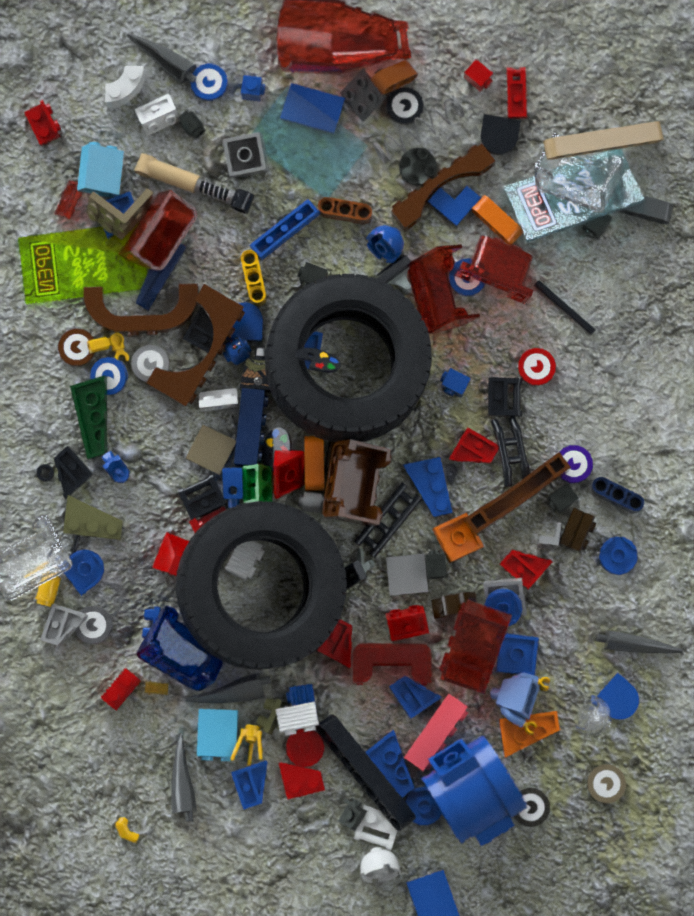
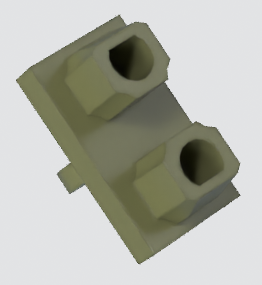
[256,698,286,735]

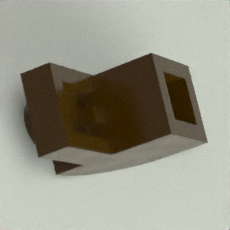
[431,592,479,619]

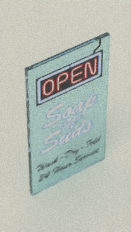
[504,149,645,242]

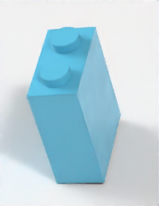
[77,142,124,198]
[197,709,239,761]

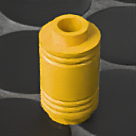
[35,570,61,607]

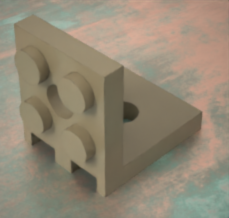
[86,188,153,240]

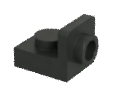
[338,797,367,831]

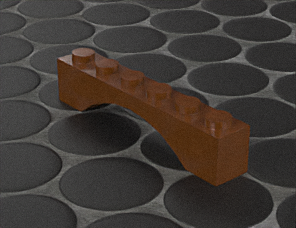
[391,143,496,232]
[464,452,571,537]

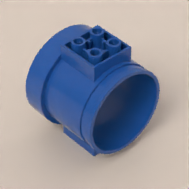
[421,735,528,846]

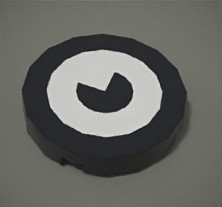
[386,87,424,125]

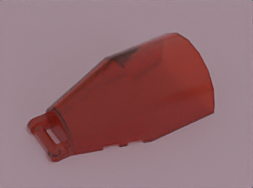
[276,0,412,75]

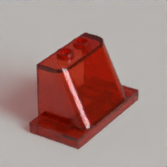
[454,236,534,304]

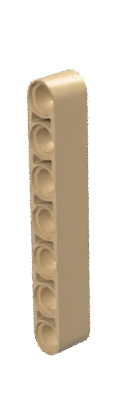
[543,121,664,160]

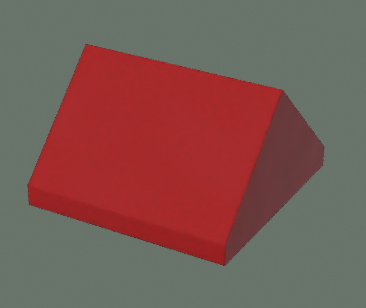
[274,450,305,499]

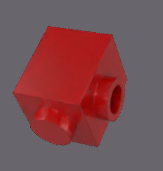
[463,59,493,92]

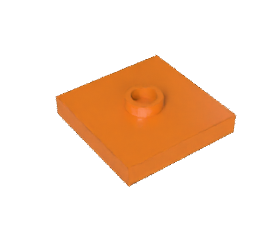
[432,513,484,564]

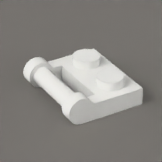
[354,805,397,851]

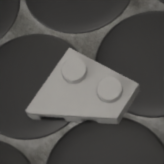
[483,578,527,616]
[40,604,88,647]

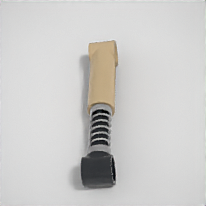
[134,153,255,214]

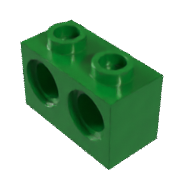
[243,464,272,503]

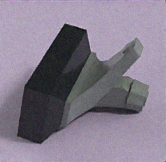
[373,254,412,295]
[345,548,375,590]

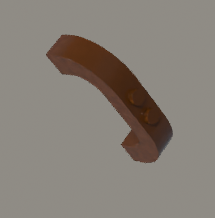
[83,283,199,337]

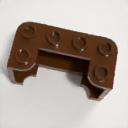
[322,439,392,526]

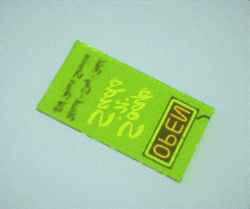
[18,221,148,305]

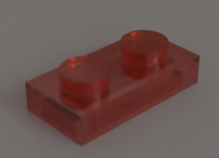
[54,180,82,219]

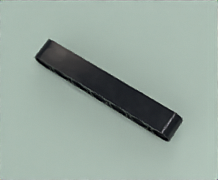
[316,714,416,831]

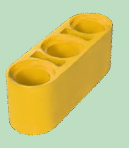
[241,250,267,307]

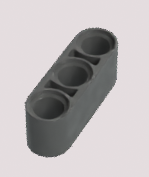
[616,191,674,224]

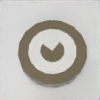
[587,764,626,803]

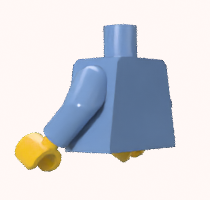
[490,672,550,735]

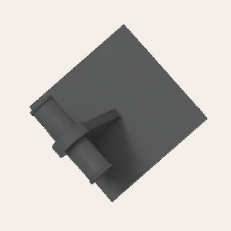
[340,69,393,122]

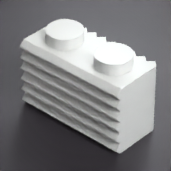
[225,541,265,581]
[276,702,319,736]

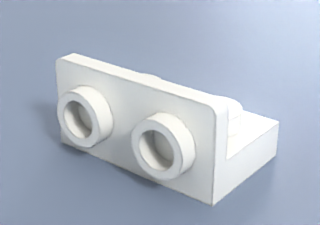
[134,94,180,136]
[199,388,239,412]

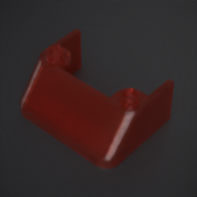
[408,244,480,334]

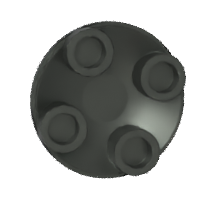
[399,148,437,186]

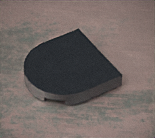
[480,114,521,155]

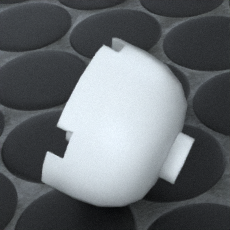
[360,847,401,883]

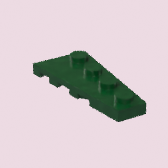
[70,375,107,460]

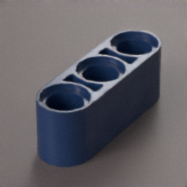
[591,477,644,514]

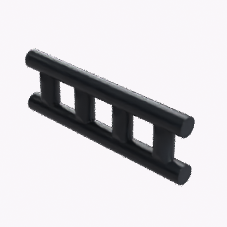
[354,482,423,558]

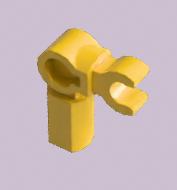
[87,333,129,362]

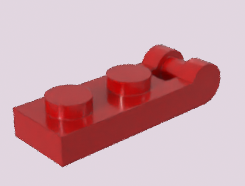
[506,67,527,119]

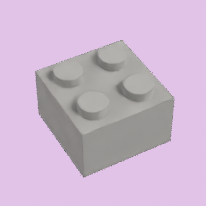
[223,132,270,179]

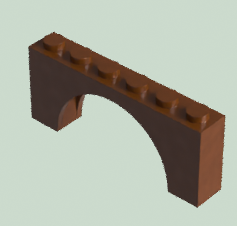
[147,284,245,406]

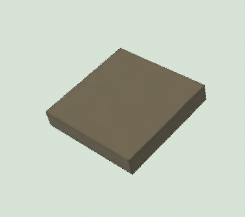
[186,425,236,476]

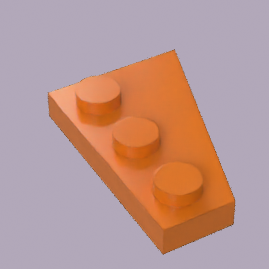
[499,711,560,758]

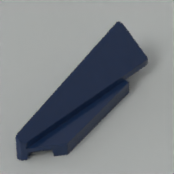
[136,220,189,311]

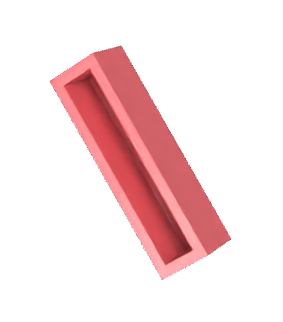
[404,694,468,771]

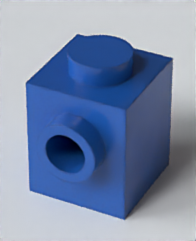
[241,75,266,102]
[440,368,471,398]

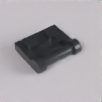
[488,377,523,417]
[178,474,227,520]

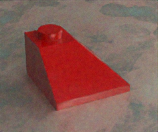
[152,532,189,577]

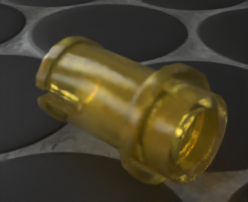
[144,680,169,695]

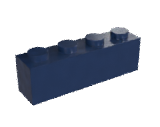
[234,388,269,467]

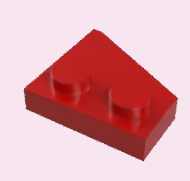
[449,427,499,464]
[499,550,553,590]
[316,619,352,668]
[279,762,325,800]

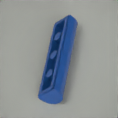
[249,199,320,261]

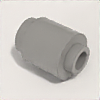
[298,492,324,513]

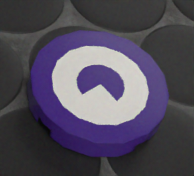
[560,445,593,483]

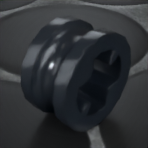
[36,464,54,482]

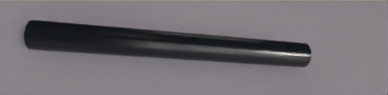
[534,280,596,335]

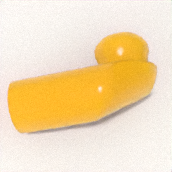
[115,817,140,843]

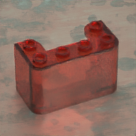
[439,599,512,694]
[353,643,432,686]

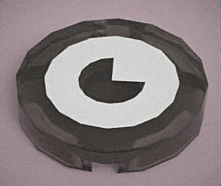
[514,788,550,827]

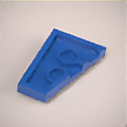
[403,457,453,517]
[366,730,414,798]

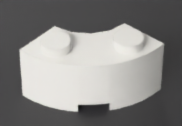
[105,66,146,109]

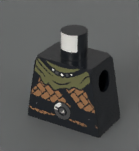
[240,348,271,393]

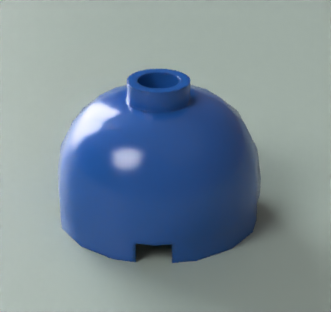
[366,225,404,263]

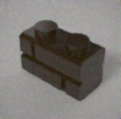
[559,508,596,554]

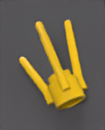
[230,724,263,767]

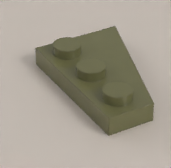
[63,495,123,540]

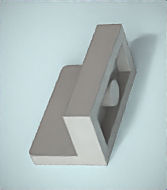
[537,522,561,550]

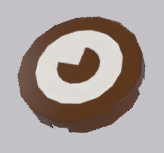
[58,328,96,367]

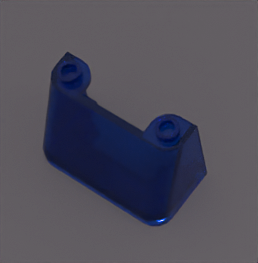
[136,605,223,691]

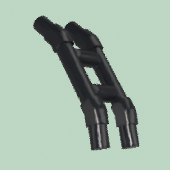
[491,416,530,487]

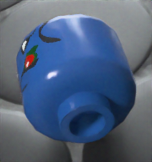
[223,337,252,365]

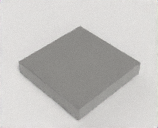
[386,554,428,596]

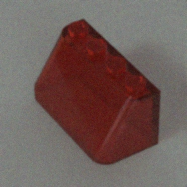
[119,190,197,271]

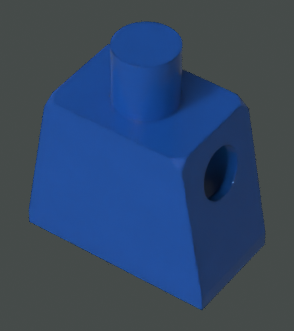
[222,467,243,509]

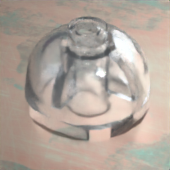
[575,695,612,735]

